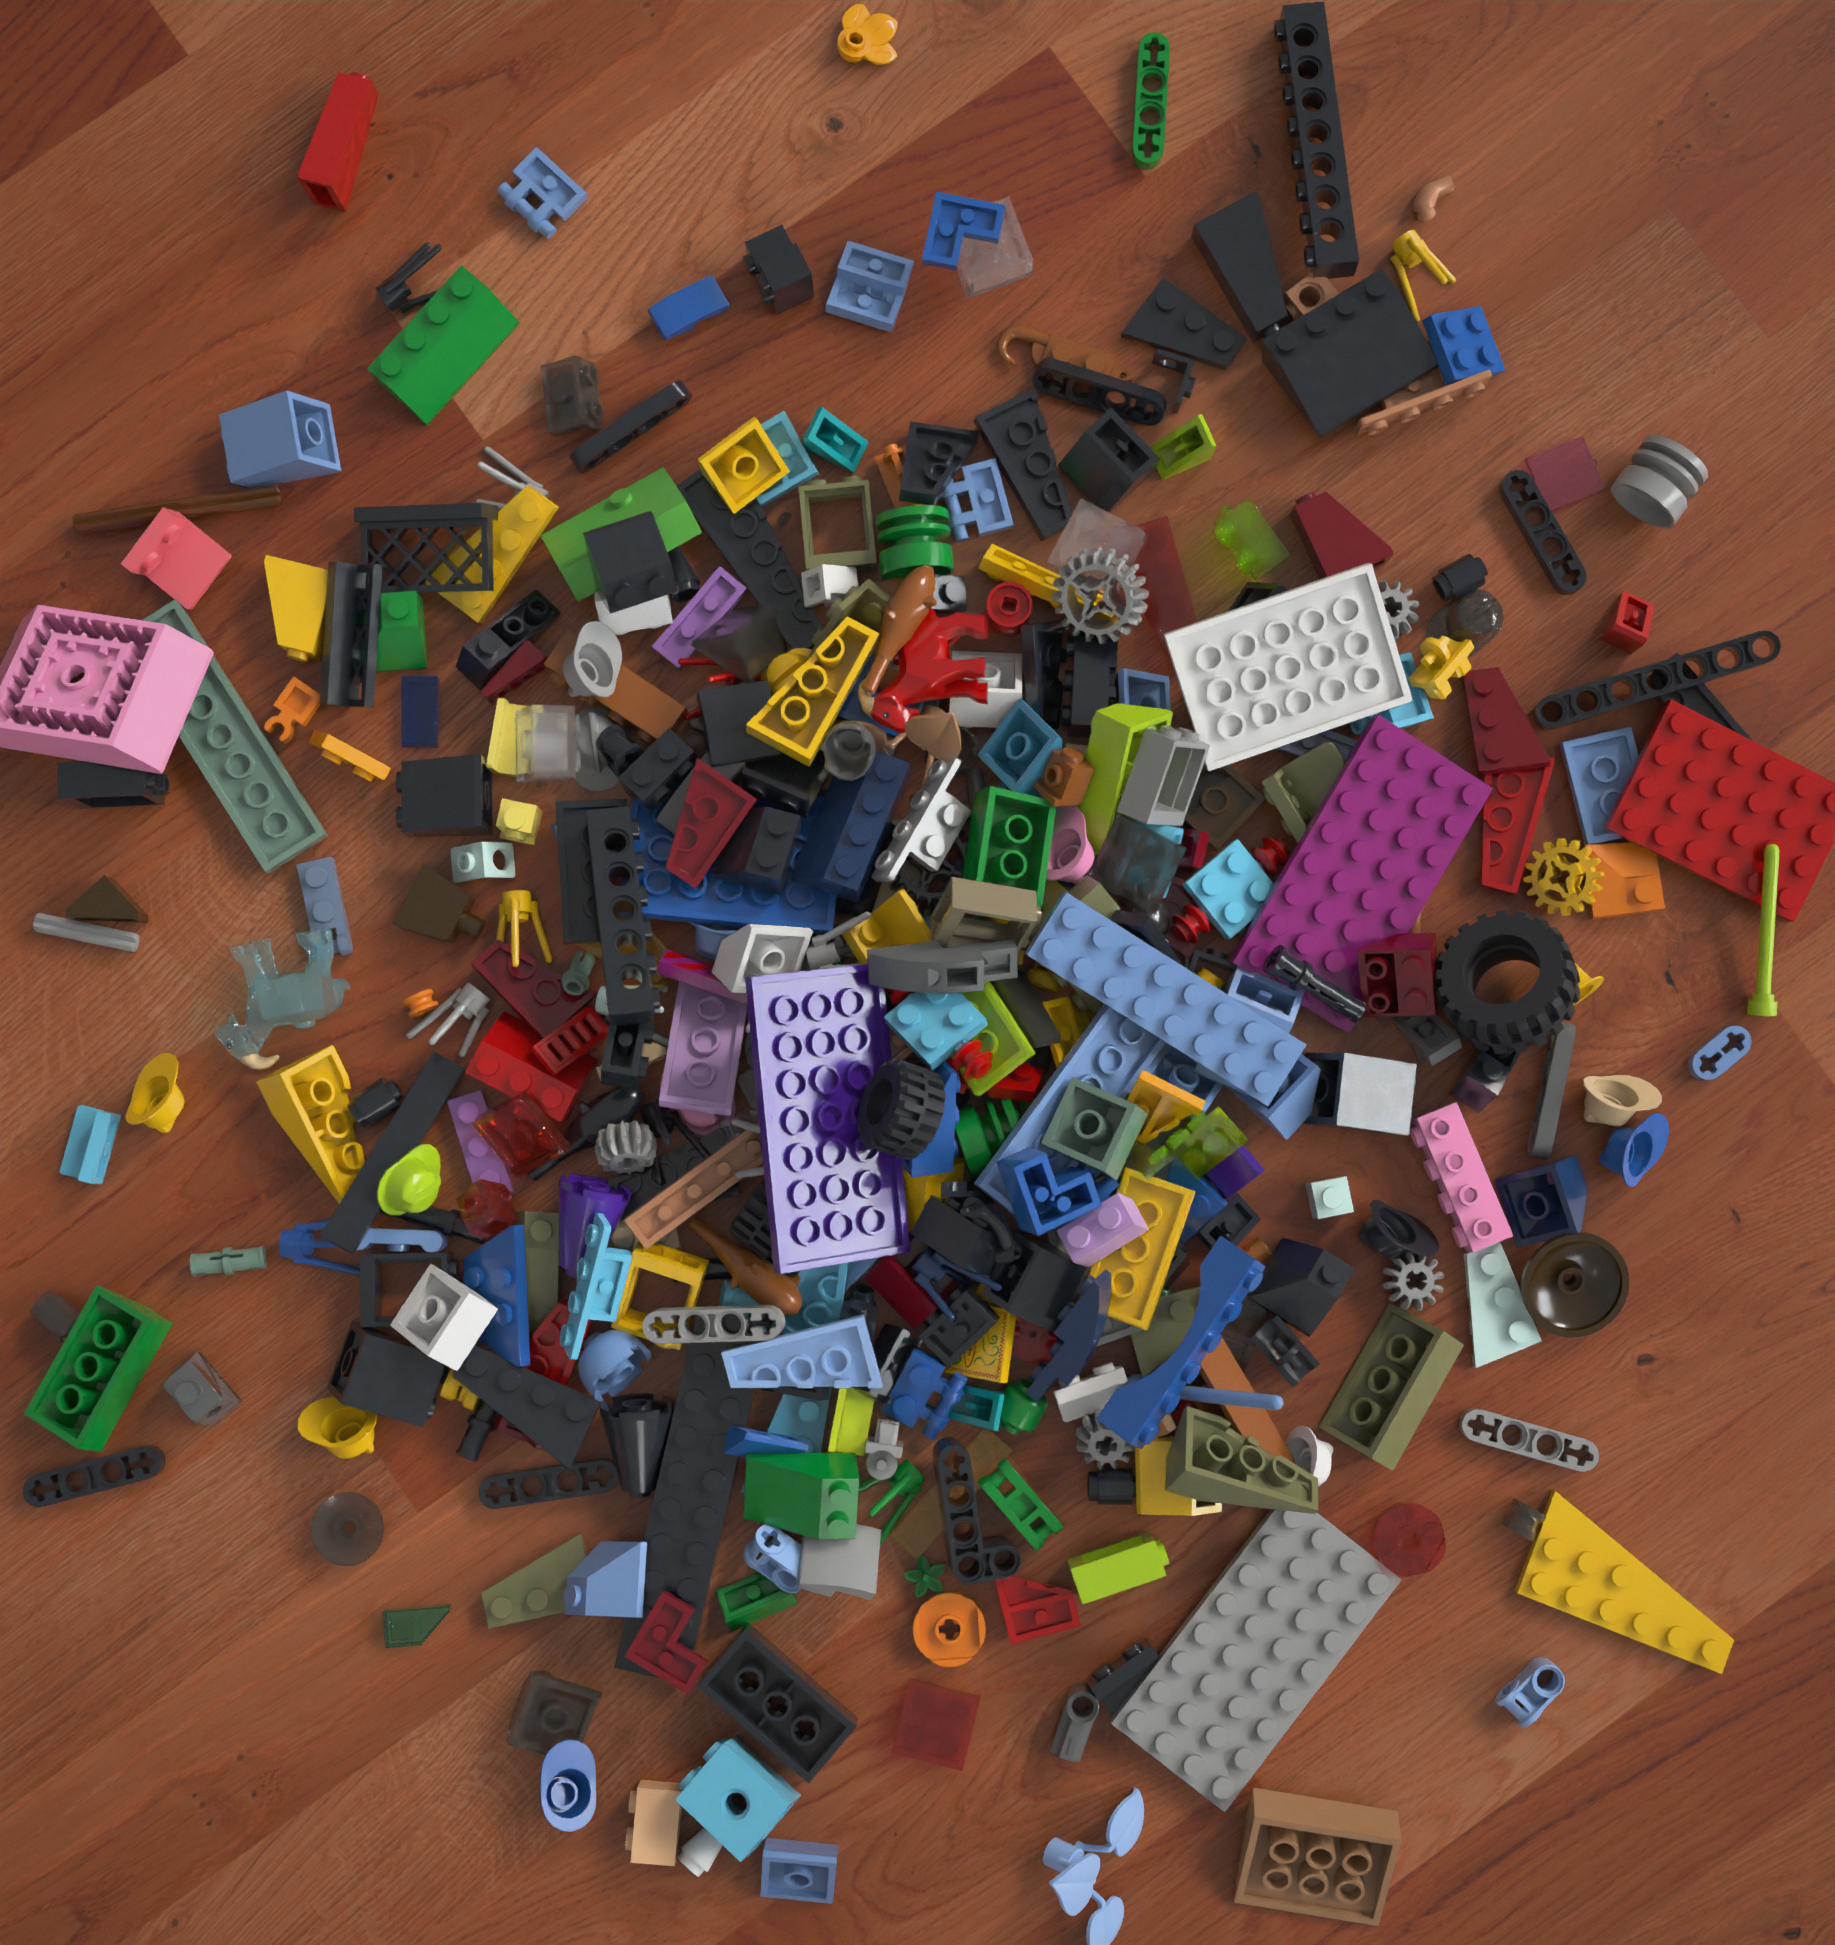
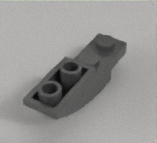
[867,939,1018,993]

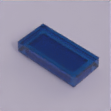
[401,676,439,748]

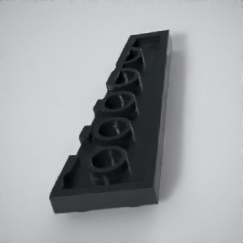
[677,469,821,650]

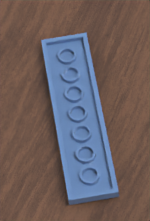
[1024,891,1306,1106]
[974,1004,1166,1217]

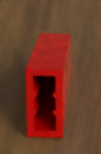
[297,72,379,212]

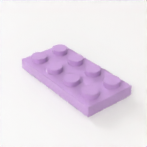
[659,981,748,1116]

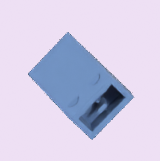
[1193,966,1304,1098]

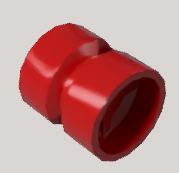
[985,582,1032,637]

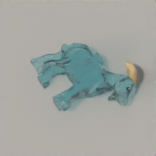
[215,929,350,1070]

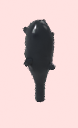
[527,1086,646,1182]

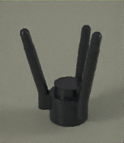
[375,242,442,313]
[640,1100,710,1185]

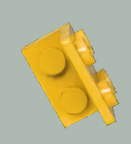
[842,889,931,964]

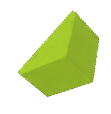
[1150,414,1216,479]

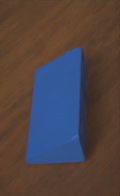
[723,1426,808,1457]

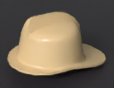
[1583,1075,1662,1126]

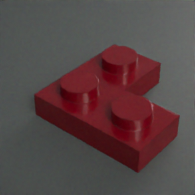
[624,1590,708,1695]

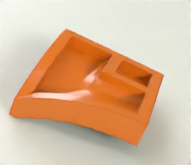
[1584,842,1665,920]

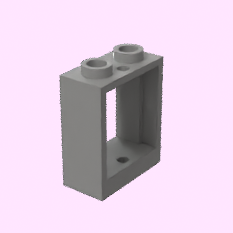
[1117,725,1210,826]

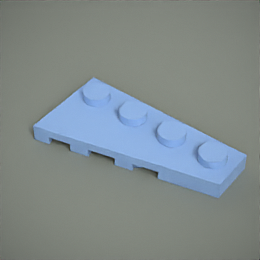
[721,1314,883,1388]

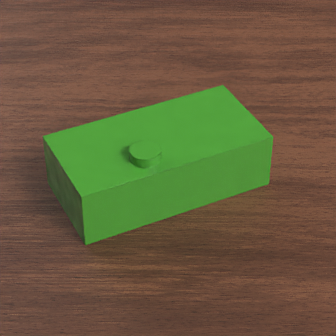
[540,467,702,602]

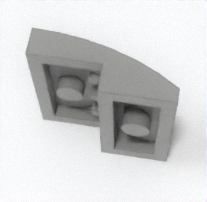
[797,1524,881,1600]

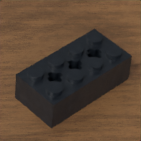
[697,1623,858,1784]

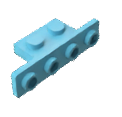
[560,1213,632,1360]

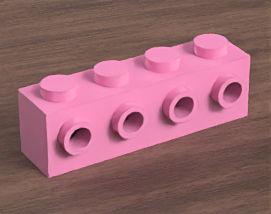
[1410,1102,1513,1252]

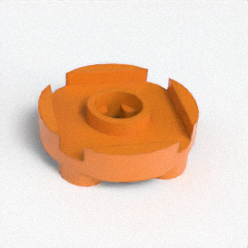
[913,1591,986,1667]

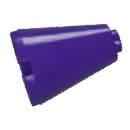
[559,1174,631,1278]

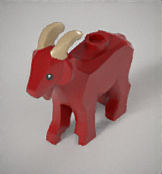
[857,608,989,733]

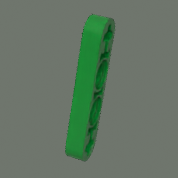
[1131,32,1170,170]

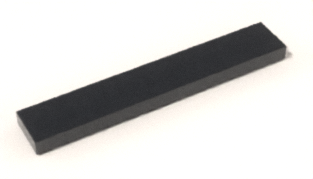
[320,1052,465,1255]

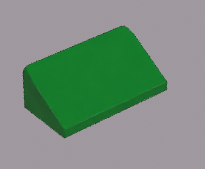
[715,1572,798,1631]

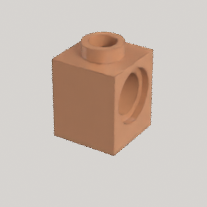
[1283,272,1340,323]

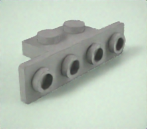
[871,758,971,882]

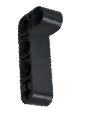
[932,1437,1021,1584]

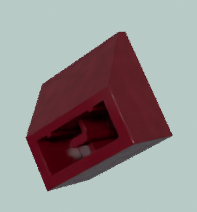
[1357,933,1439,1017]

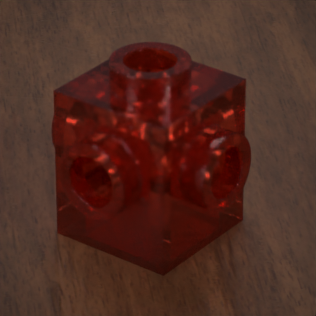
[456,1179,519,1239]

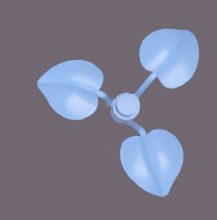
[1043,1787,1144,1945]

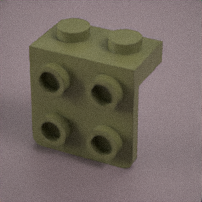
[1262,741,1345,843]

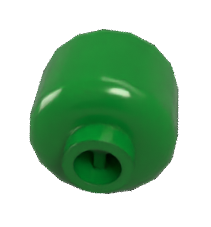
[1000,1378,1048,1435]

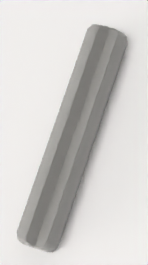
[33,913,140,952]

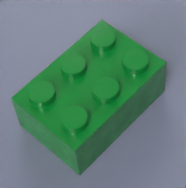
[962,786,1056,907]

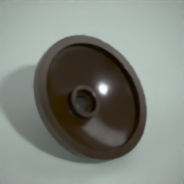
[1521,1232,1629,1338]

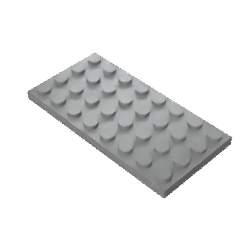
[1109,1509,1402,1812]

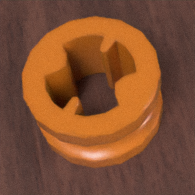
[403,989,439,1018]

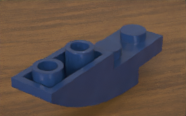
[1025,1269,1111,1402]

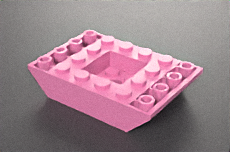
[0,605,214,774]

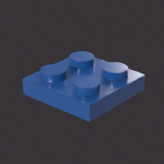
[1422,306,1505,386]

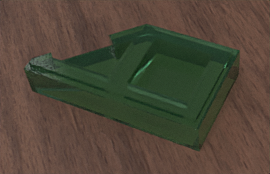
[382,1604,452,1648]

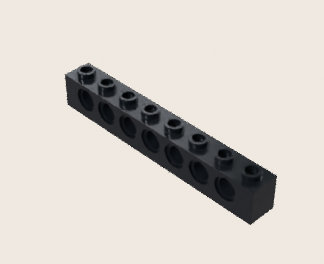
[1274,1,1359,279]

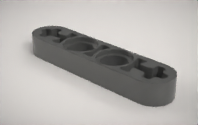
[1527,1022,1576,1160]

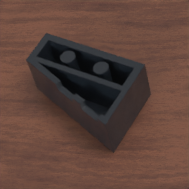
[1061,631,1118,738]

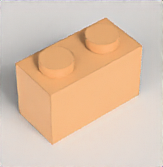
[625,1780,682,1866]

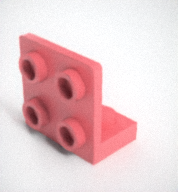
[121,508,231,610]

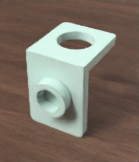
[451,841,515,883]

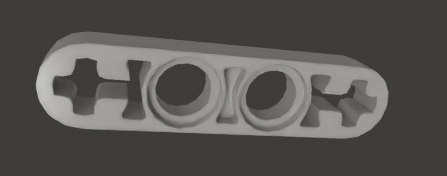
[642,1304,786,1344]
[1458,1408,1599,1472]

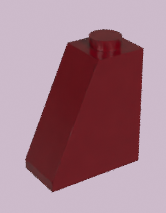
[1289,492,1394,580]

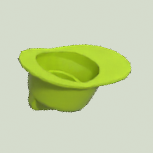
[377,1144,441,1216]

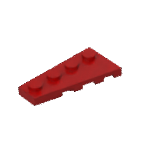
[1481,757,1555,896]

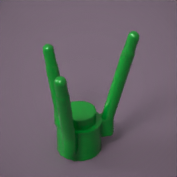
[858,1458,926,1546]

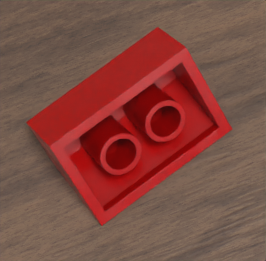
[465,1011,599,1123]

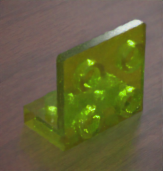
[1214,498,1290,581]
[1143,1106,1248,1180]

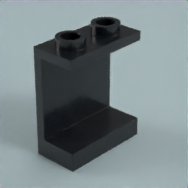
[742,747,830,818]

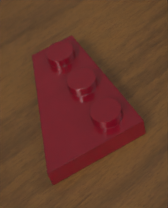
[665,758,757,888]
[471,940,598,1039]

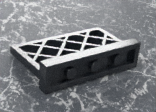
[354,503,498,593]

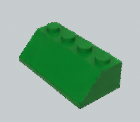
[367,265,520,426]
[24,1285,173,1451]

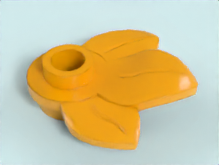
[837,4,897,65]

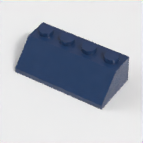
[791,751,910,904]

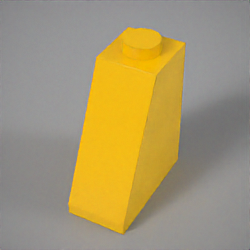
[264,555,328,662]

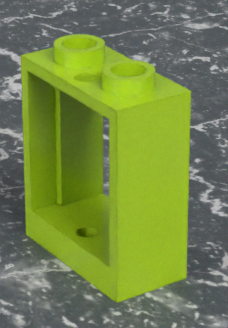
[1067,1531,1170,1604]

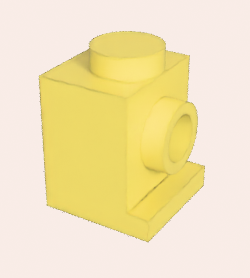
[496,798,543,846]

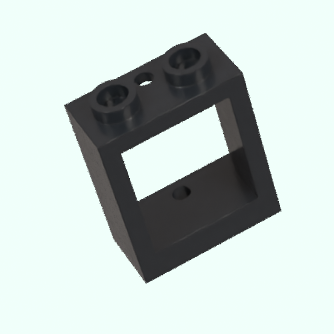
[57,761,169,809]
[360,1252,459,1327]

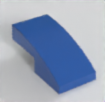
[647,275,730,341]

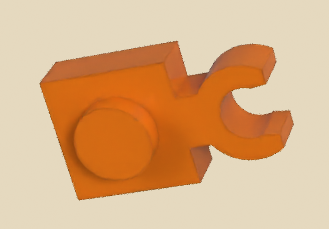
[264,676,321,744]

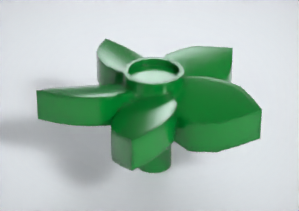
[903,1554,946,1598]

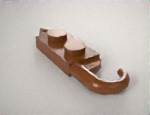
[997,325,1133,386]

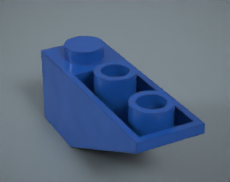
[902,1060,961,1178]

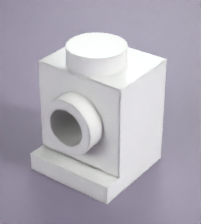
[801,564,859,608]

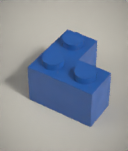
[996,1147,1102,1236]

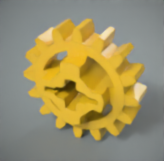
[1523,838,1604,916]

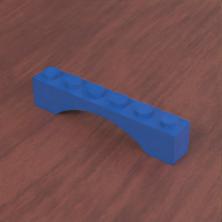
[1096,1236,1266,1449]

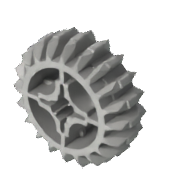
[1052,546,1149,644]

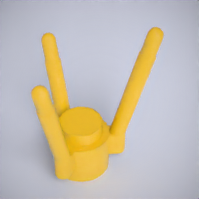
[1390,230,1456,323]
[496,890,553,967]

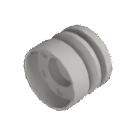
[1610,435,1708,529]

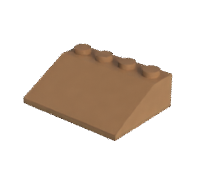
[1234,1787,1402,1926]

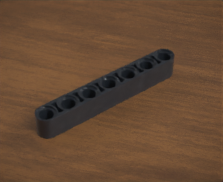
[1533,630,1781,730]

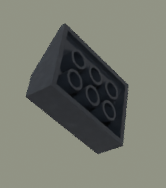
[1262,269,1439,438]

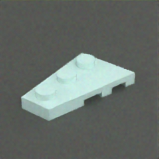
[1464,1242,1542,1368]

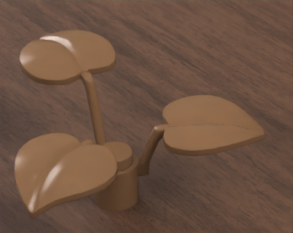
[833,705,964,828]

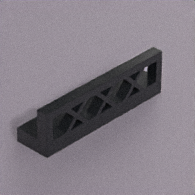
[320,561,383,708]

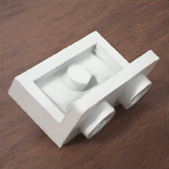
[1052,1362,1128,1422]

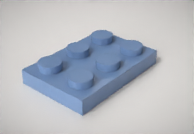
[1559,727,1639,845]

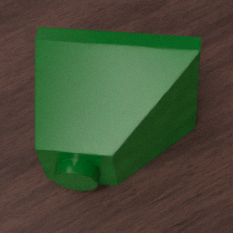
[361,591,428,673]

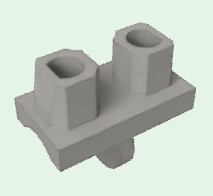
[865,1418,903,1480]

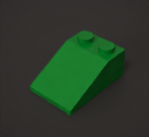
[743,1453,859,1539]

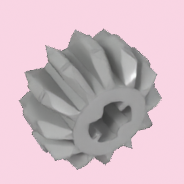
[1378,580,1419,640]
[595,1120,657,1175]
[1382,1251,1444,1311]
[1076,1407,1135,1470]

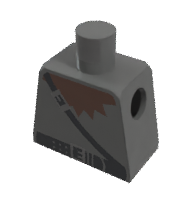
[162,1350,243,1426]

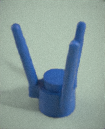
[279,1219,360,1276]

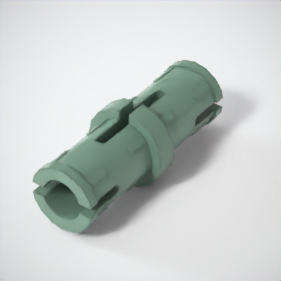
[190,1246,267,1277]

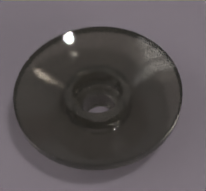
[311,1492,384,1566]

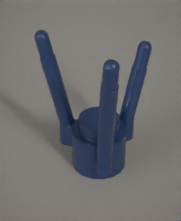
[911,1246,1002,1321]

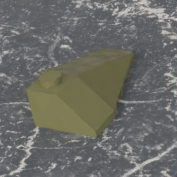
[493,1209,563,1338]
[1165,1406,1318,1514]

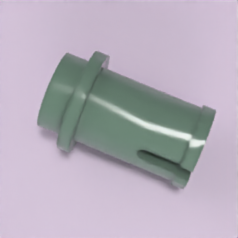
[561,950,596,995]

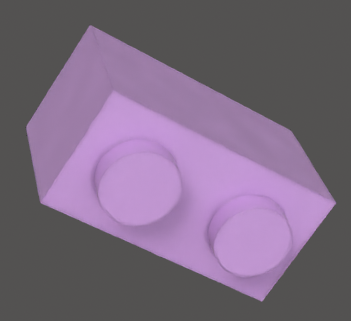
[1057,1193,1149,1267]

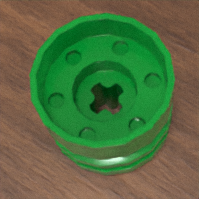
[876,505,954,580]
[955,1097,1022,1182]

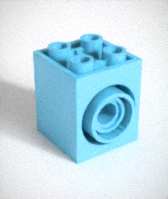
[675,1735,801,1862]

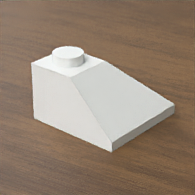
[712,924,813,993]

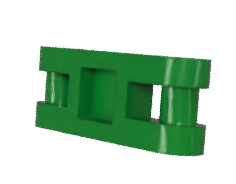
[977,1457,1065,1551]

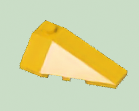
[256,1045,365,1204]

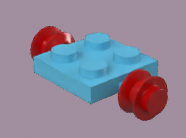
[1171,837,1289,944]
[884,988,993,1080]

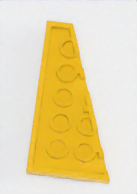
[1515,1490,1734,1674]

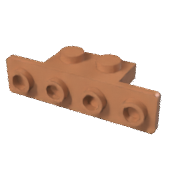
[1355,367,1492,436]

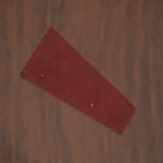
[1100,516,1197,662]

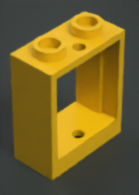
[611,1241,710,1350]

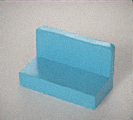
[60,1105,121,1184]

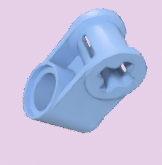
[743,1525,801,1594]
[1495,1657,1565,1729]

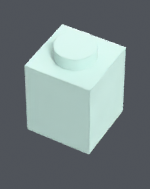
[1305,1176,1354,1219]

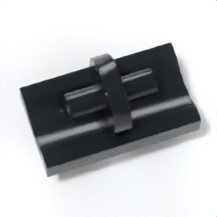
[1249,1314,1320,1387]

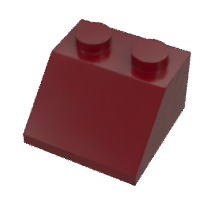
[864,1232,967,1330]

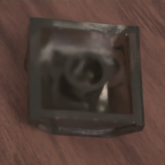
[507,1671,602,1755]

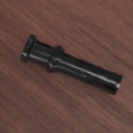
[1263,945,1366,1022]

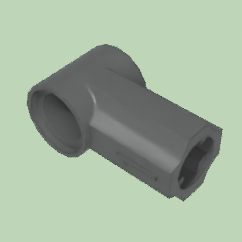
[1050,1683,1099,1762]

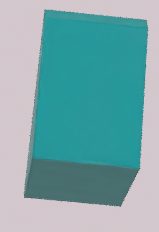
[803,407,869,473]
[948,1384,1005,1431]

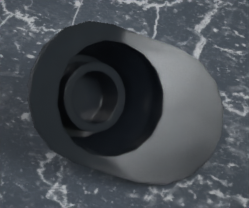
[1357,1200,1439,1258]

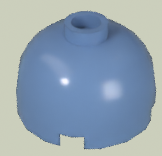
[578,1329,651,1401]

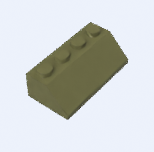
[1319,1303,1464,1471]

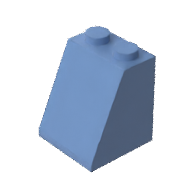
[219,390,341,488]

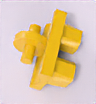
[1408,636,1474,700]

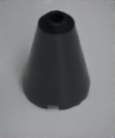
[600,1393,673,1498]

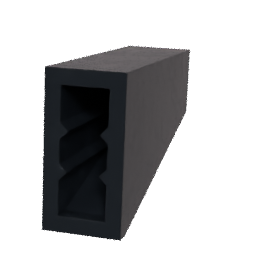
[1191,191,1288,343]

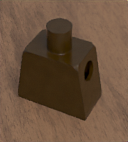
[392,863,486,944]

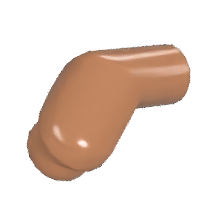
[1413,175,1454,222]

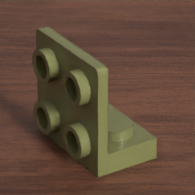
[809,579,892,657]

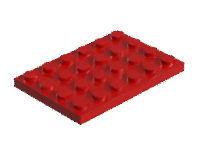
[1604,699,1835,922]

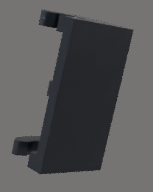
[852,1323,923,1406]

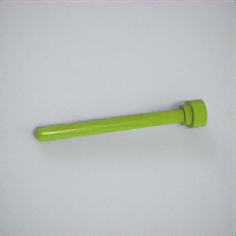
[1747,844,1780,1016]

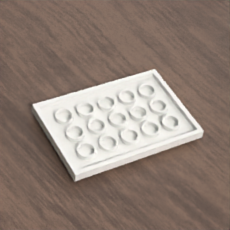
[1163,563,1413,771]

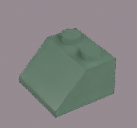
[1041,1077,1148,1180]

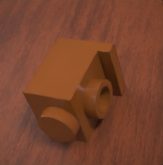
[1033,747,1095,807]

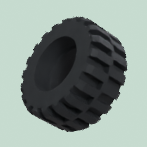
[1434,910,1580,1054]

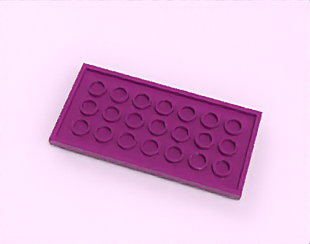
[1229,715,1493,1034]

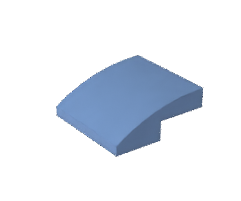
[825,241,914,333]

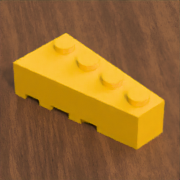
[746,616,879,767]

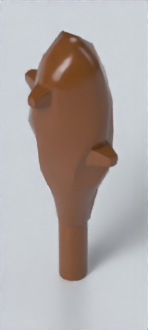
[861,565,937,694]
[689,1217,802,1315]

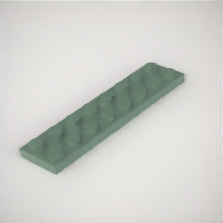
[142,599,329,874]

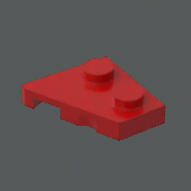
[994,1576,1081,1645]

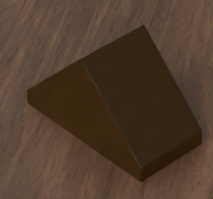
[66,875,148,923]

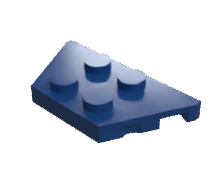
[463,1225,530,1367]

